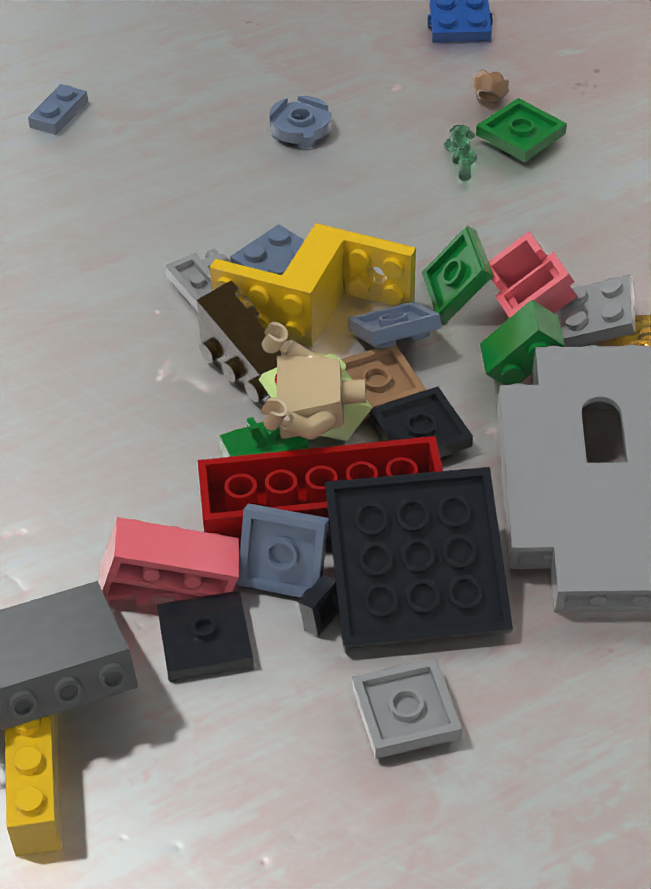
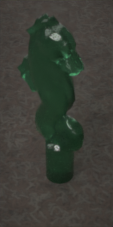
[444,124,477,181]

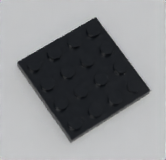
[325,467,513,649]

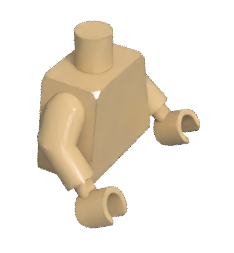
[261,322,367,440]

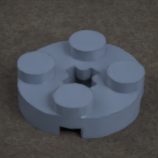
[269,96,332,148]

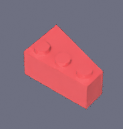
[99,517,239,607]

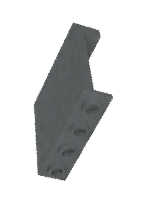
[0,581,138,731]

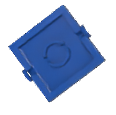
[427,0,493,42]

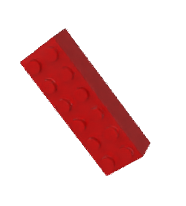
[197,436,443,549]

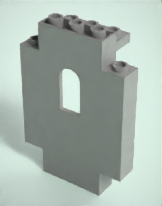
[497,345,651,612]

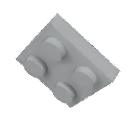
[560,274,636,347]
[352,658,462,759]

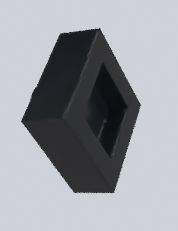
[298,575,338,637]

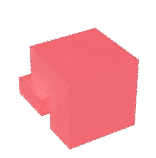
[488,231,578,318]

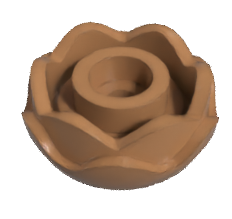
[472,70,510,103]

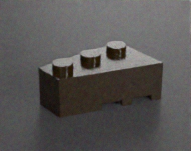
[196,280,282,406]

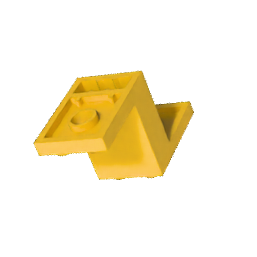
[209,223,416,347]

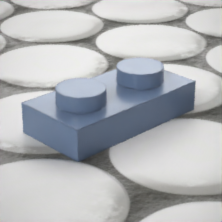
[28,84,88,135]

